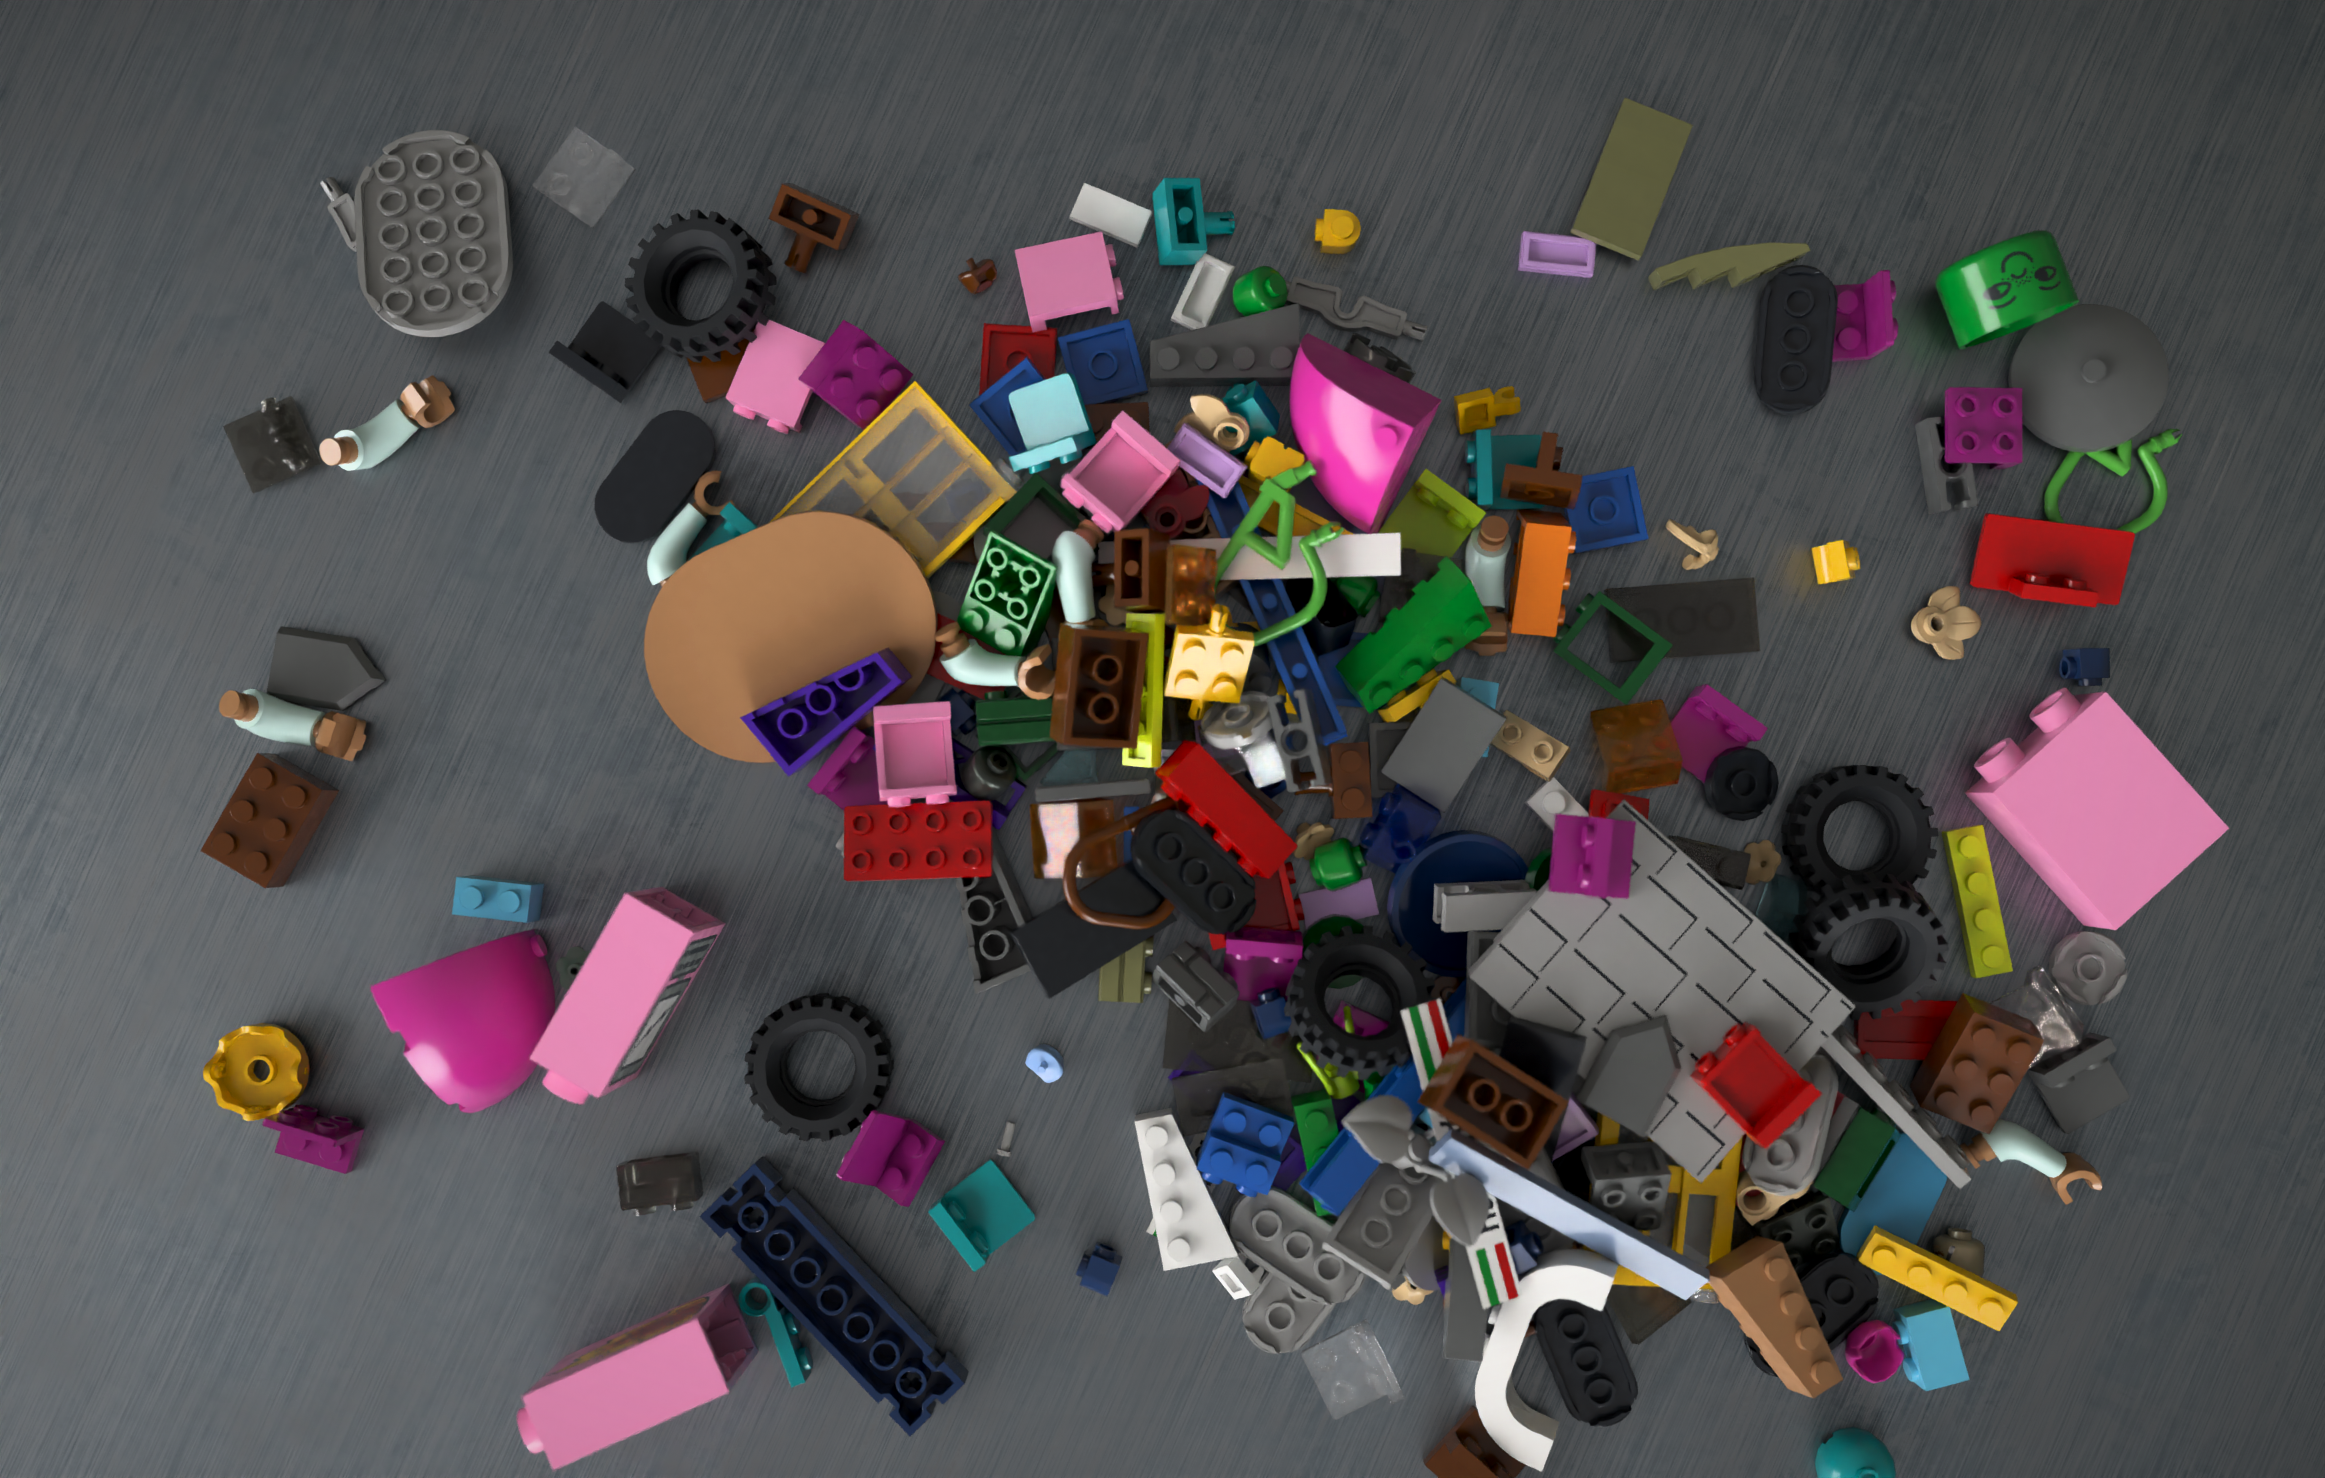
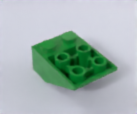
[956,530,1058,657]

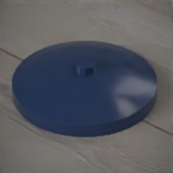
[1387,830,1529,977]

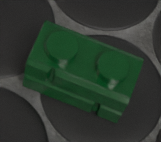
[976,691,1055,747]

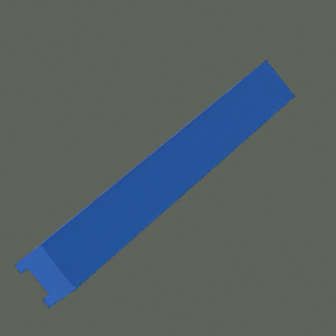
[1195,478,1348,746]
[1299,978,1466,1216]

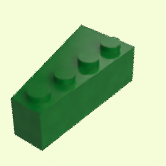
[1335,555,1491,714]

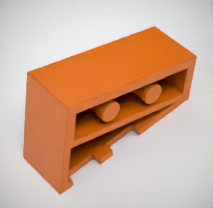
[1507,510,1576,637]

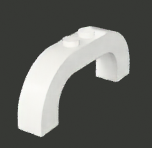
[1475,1249,1618,1472]

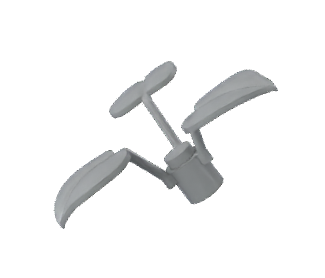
[1343,1095,1489,1247]

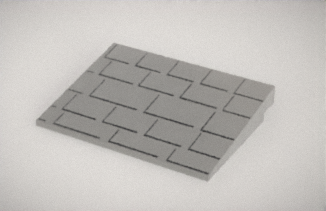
[1468,800,1856,1183]

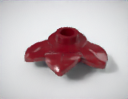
[1140,468,1210,539]

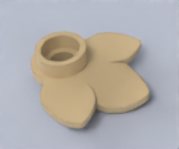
[1174,394,1250,452]
[1911,586,1981,660]

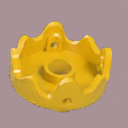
[203,1023,310,1121]

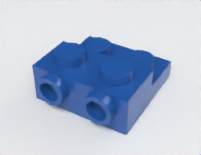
[1196,1092,1294,1197]

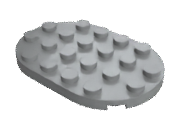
[354,130,513,337]

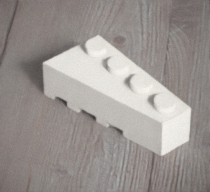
[1135,1108,1238,1271]

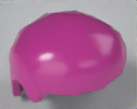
[1845,1320,1904,1384]

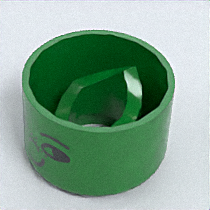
[1935,230,2079,349]

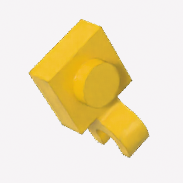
[1454,386,1521,435]

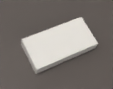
[1070,183,1152,248]
[1171,253,1235,330]

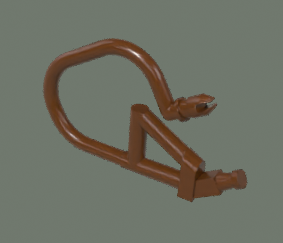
[1062,794,1189,929]

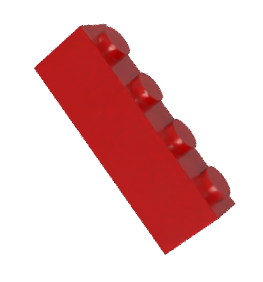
[1155,740,1298,879]

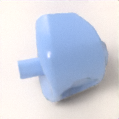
[1025,1044,1064,1083]

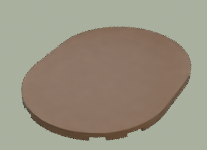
[644,510,938,763]

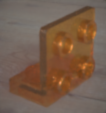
[1165,544,1218,626]
[1590,699,1683,793]

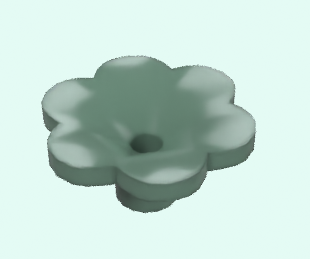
[556,946,592,989]

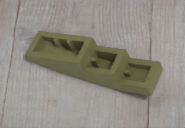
[1648,243,1810,291]

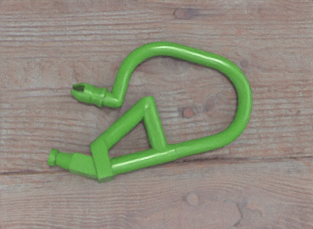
[2044,429,2182,534]
[1202,460,1344,646]

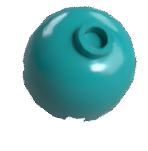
[1815,1427,1896,1478]

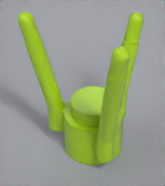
[1297,1006,1360,1099]

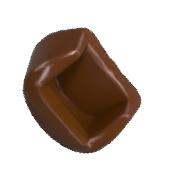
[958,258,997,294]

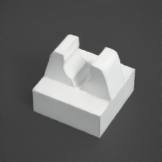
[1211,1252,1264,1300]

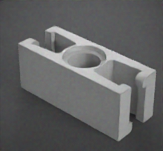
[1433,880,1538,932]

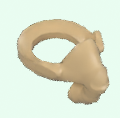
[1665,519,1719,570]

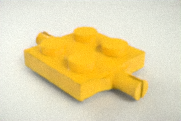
[1163,605,1255,720]

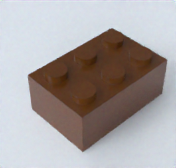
[1049,623,1149,749]
[200,753,339,888]
[1910,993,2045,1134]
[1418,1034,1569,1170]

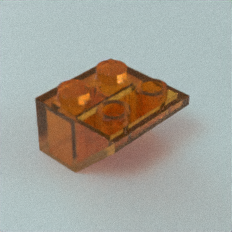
[1029,798,1117,879]

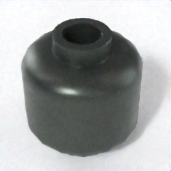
[961,745,1017,801]

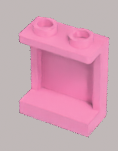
[1015,231,1124,333]
[725,320,825,434]
[1061,410,1181,533]
[873,701,957,807]

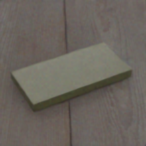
[1570,98,1693,260]

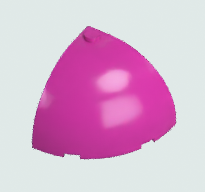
[1289,333,1442,534]
[370,929,555,1113]

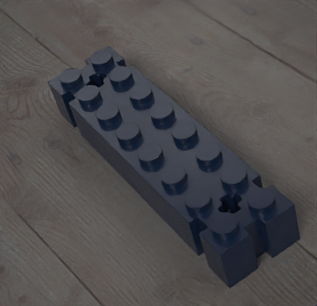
[699,1156,969,1437]

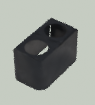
[1285,577,1358,656]

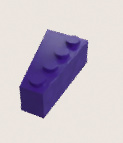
[740,648,912,777]

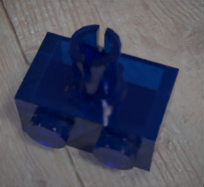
[1360,783,1441,874]

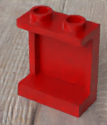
[1208,862,1305,950]
[1690,1022,1822,1149]

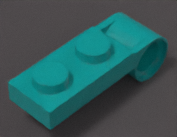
[739,1276,813,1388]

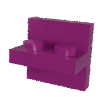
[1548,814,1636,899]

